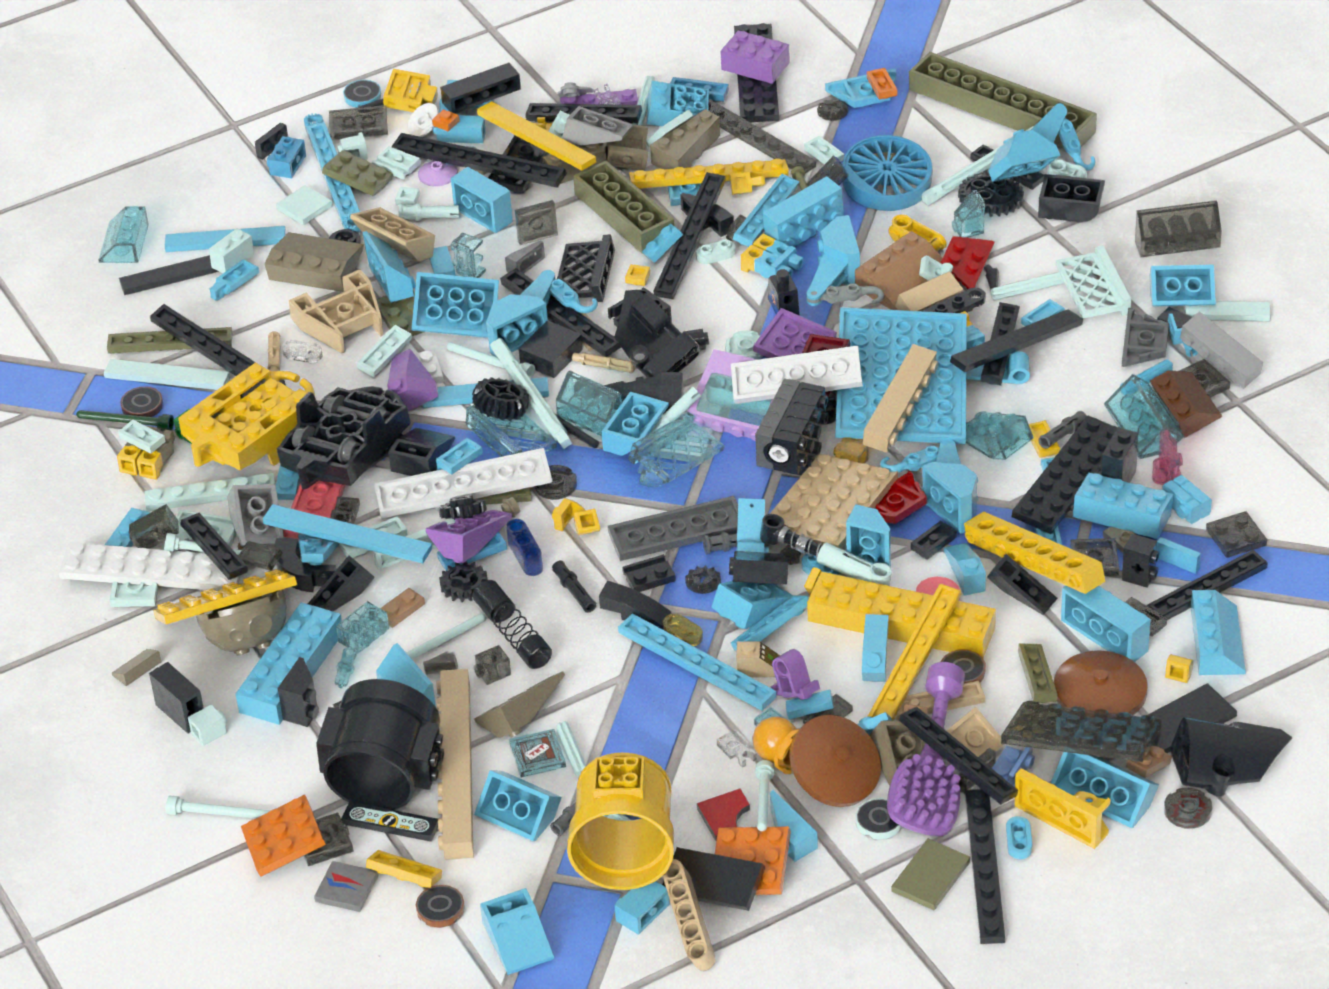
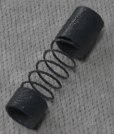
[473,580,552,669]

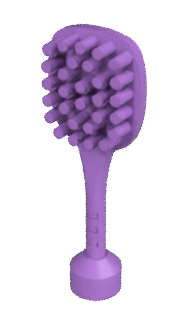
[887,662,965,836]

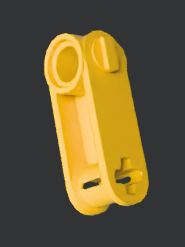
[888,214,947,251]

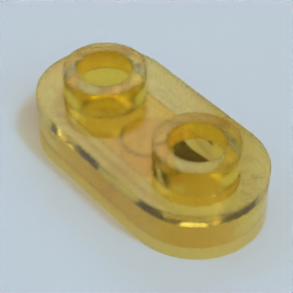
[663,614,703,646]

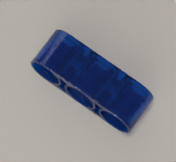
[506,519,543,576]

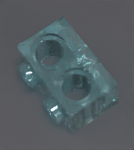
[336,601,389,654]

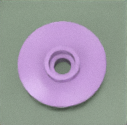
[418,161,457,186]

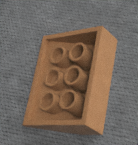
[855,231,942,310]

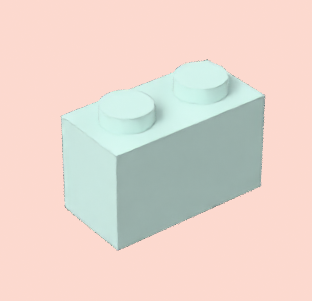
[209,228,254,273]

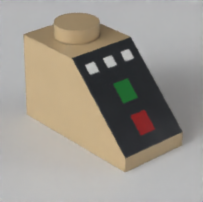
[736,641,780,677]

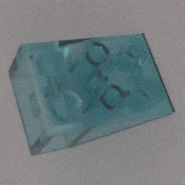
[965,411,1034,460]

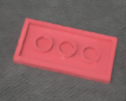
[283,481,346,538]

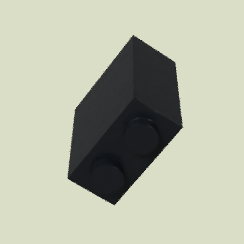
[519,320,583,378]
[1101,427,1138,483]
[729,551,788,584]
[149,662,204,734]

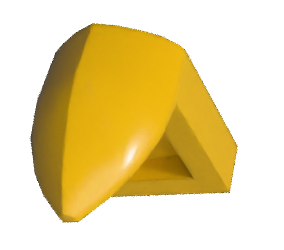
[552,498,585,531]

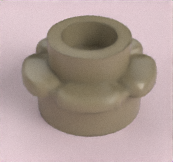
[501,497,520,518]

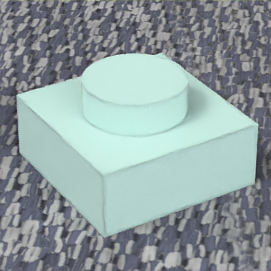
[395,187,420,205]

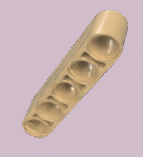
[663,859,716,971]

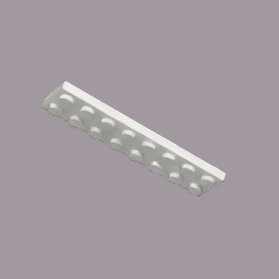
[374,448,552,519]
[59,542,244,591]

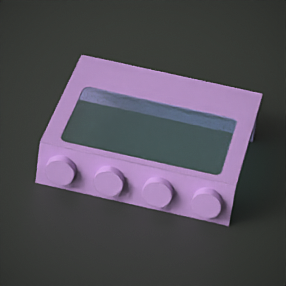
[687,349,773,441]

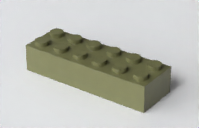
[573,161,674,254]

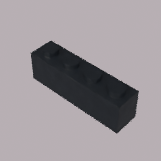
[440,62,521,113]

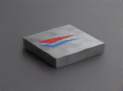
[314,861,378,912]

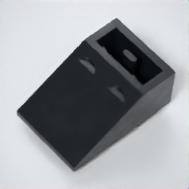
[388,428,455,476]

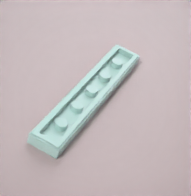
[104,359,230,390]

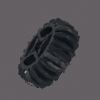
[472,377,529,421]

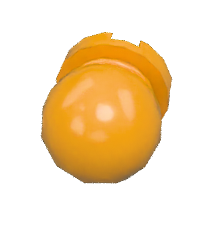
[752,716,799,774]

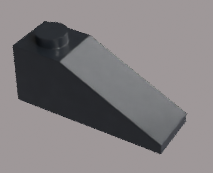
[987,554,1058,615]
[307,555,375,611]

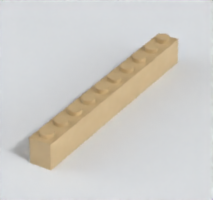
[436,669,474,860]

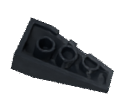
[599,372,684,421]

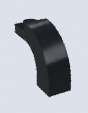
[274,538,337,593]

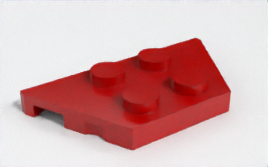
[941,236,995,290]
[874,471,927,524]

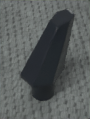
[984,264,999,290]

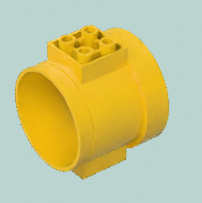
[567,752,674,890]

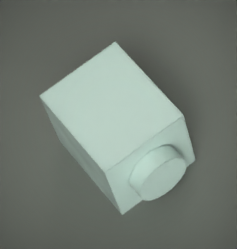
[188,704,227,746]

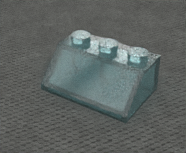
[98,206,149,263]
[556,370,622,436]

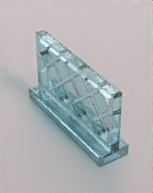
[465,405,557,457]
[628,412,725,483]

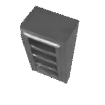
[505,240,545,273]

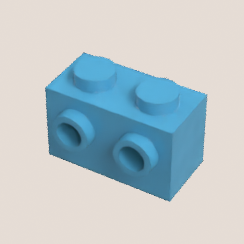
[267,136,306,179]

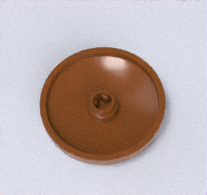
[1054,650,1147,724]
[790,715,881,807]

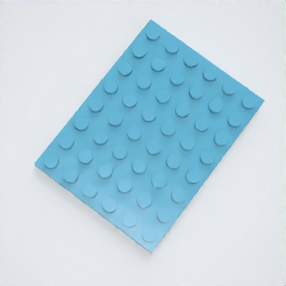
[835,307,967,444]

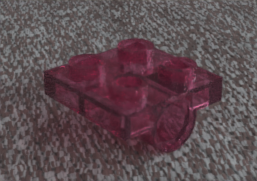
[1152,430,1183,485]

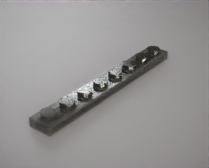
[708,99,816,174]

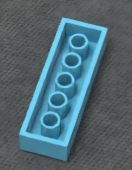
[236,602,344,725]

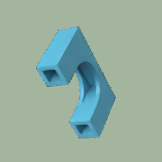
[433,80,494,143]

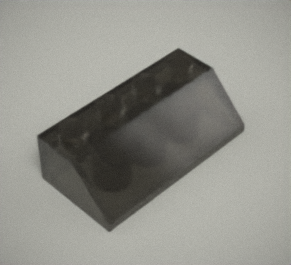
[1135,200,1222,257]

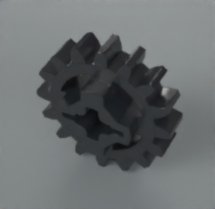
[438,495,487,520]
[439,561,488,602]

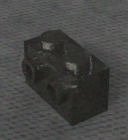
[129,504,179,549]

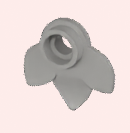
[557,82,594,97]

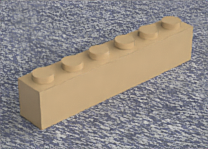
[863,344,939,453]

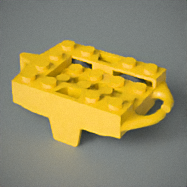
[178,362,315,471]

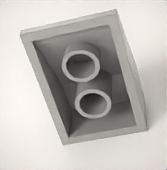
[562,106,633,146]
[227,484,284,547]

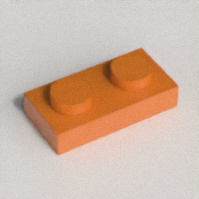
[867,68,897,100]

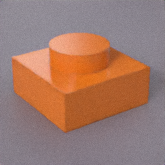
[432,109,460,131]

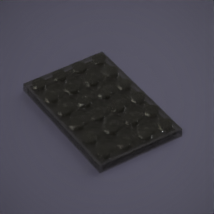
[1001,701,1162,762]

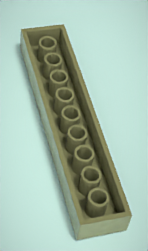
[909,52,1097,148]

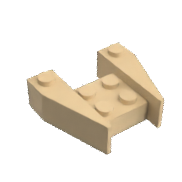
[289,269,383,353]

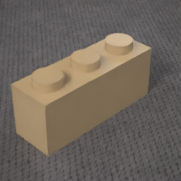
[895,271,963,311]

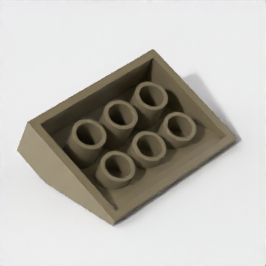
[265,232,364,292]

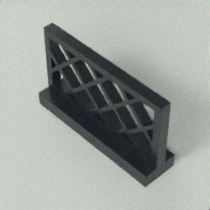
[557,234,615,302]

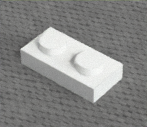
[415,350,444,383]

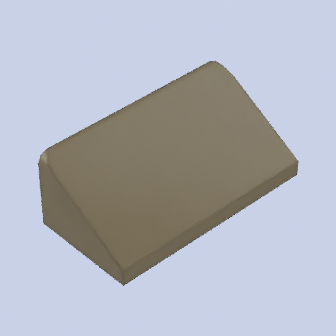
[112,649,161,686]

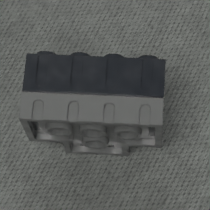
[755,378,828,476]

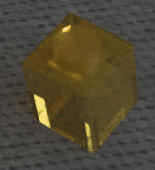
[833,437,868,463]

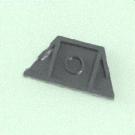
[1122,308,1169,367]

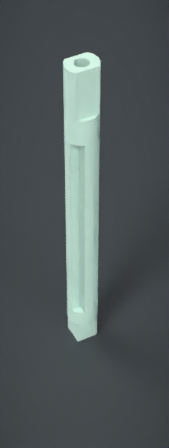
[922,125,1035,205]
[490,338,572,449]

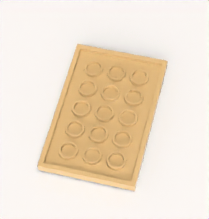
[770,454,898,549]

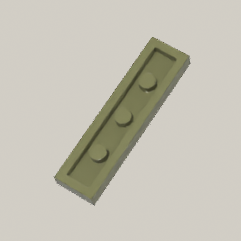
[1018,643,1058,703]

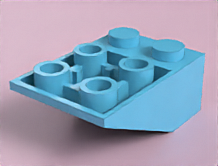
[647,81,709,127]
[480,888,554,975]

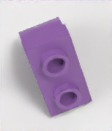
[770,649,820,700]

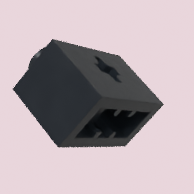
[1122,534,1160,588]

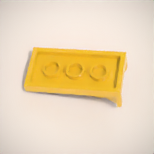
[1015,768,1111,849]

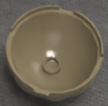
[196,589,287,656]

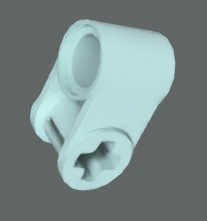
[1047,159,1087,178]

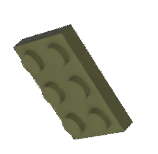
[322,150,393,196]
[376,291,424,336]

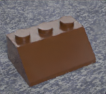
[1150,370,1222,438]

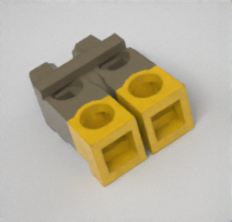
[117,426,175,480]

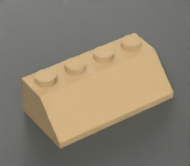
[350,207,435,262]

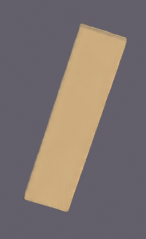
[895,681,985,721]

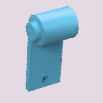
[966,351,1030,384]
[737,498,769,553]

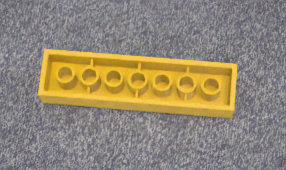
[807,571,996,658]

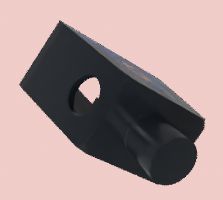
[768,269,800,316]

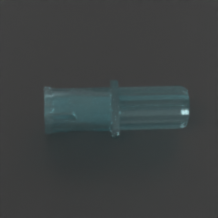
[334,648,357,688]

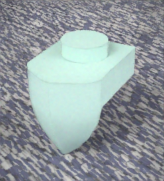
[919,255,953,281]

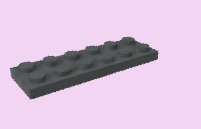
[608,496,738,561]

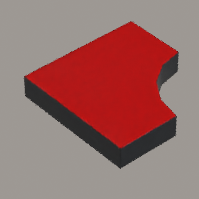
[697,788,750,841]

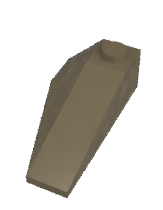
[474,671,565,738]
[870,721,925,786]

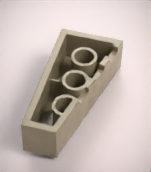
[650,109,720,170]

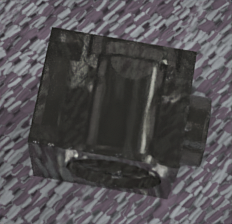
[473,645,511,685]

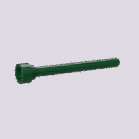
[76,410,174,431]

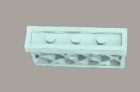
[1056,246,1131,318]

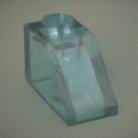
[952,190,985,238]

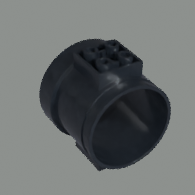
[316,679,444,810]

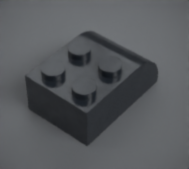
[1038,174,1105,222]

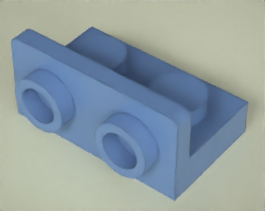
[992,744,1035,787]

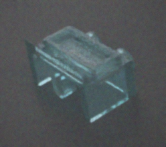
[451,232,486,278]

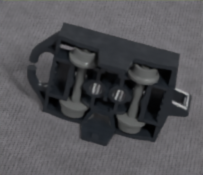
[276,386,411,489]

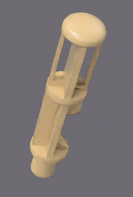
[267,331,281,371]
[572,352,635,373]

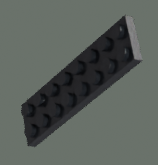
[734,23,779,123]
[1011,415,1117,534]

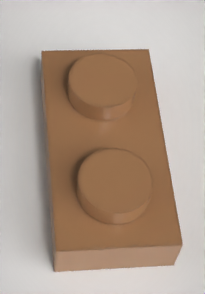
[376,588,425,628]
[1125,746,1172,778]

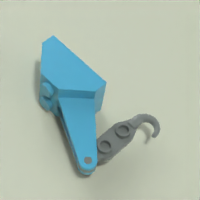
[807,215,884,306]

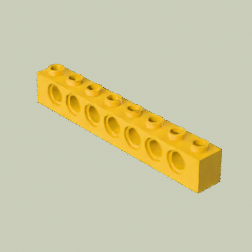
[964,512,1106,594]

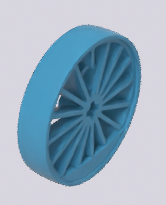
[842,135,933,211]

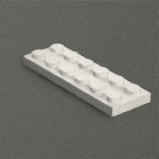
[731,346,863,404]

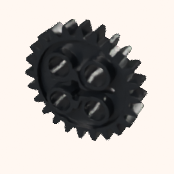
[958,173,1024,217]

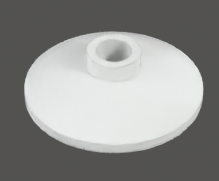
[407,103,439,137]

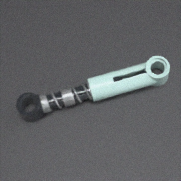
[760,514,892,586]

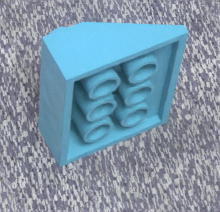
[412,272,499,338]

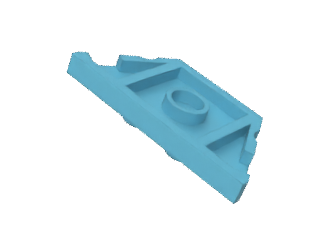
[825,69,896,108]

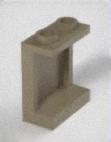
[606,124,648,171]

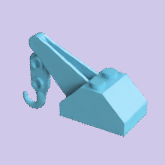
[988,103,1095,182]
[486,270,598,357]
[880,440,978,534]

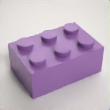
[720,30,790,84]

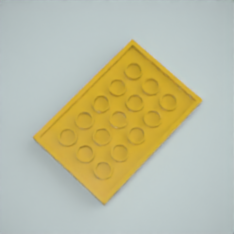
[153,569,297,624]

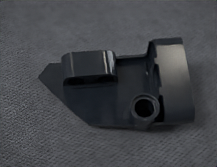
[614,289,700,378]
[1171,717,1293,796]

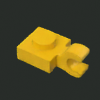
[729,172,765,195]

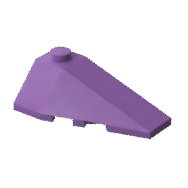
[387,349,438,411]
[426,510,512,563]

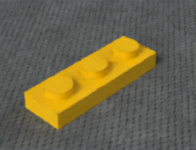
[366,850,442,888]

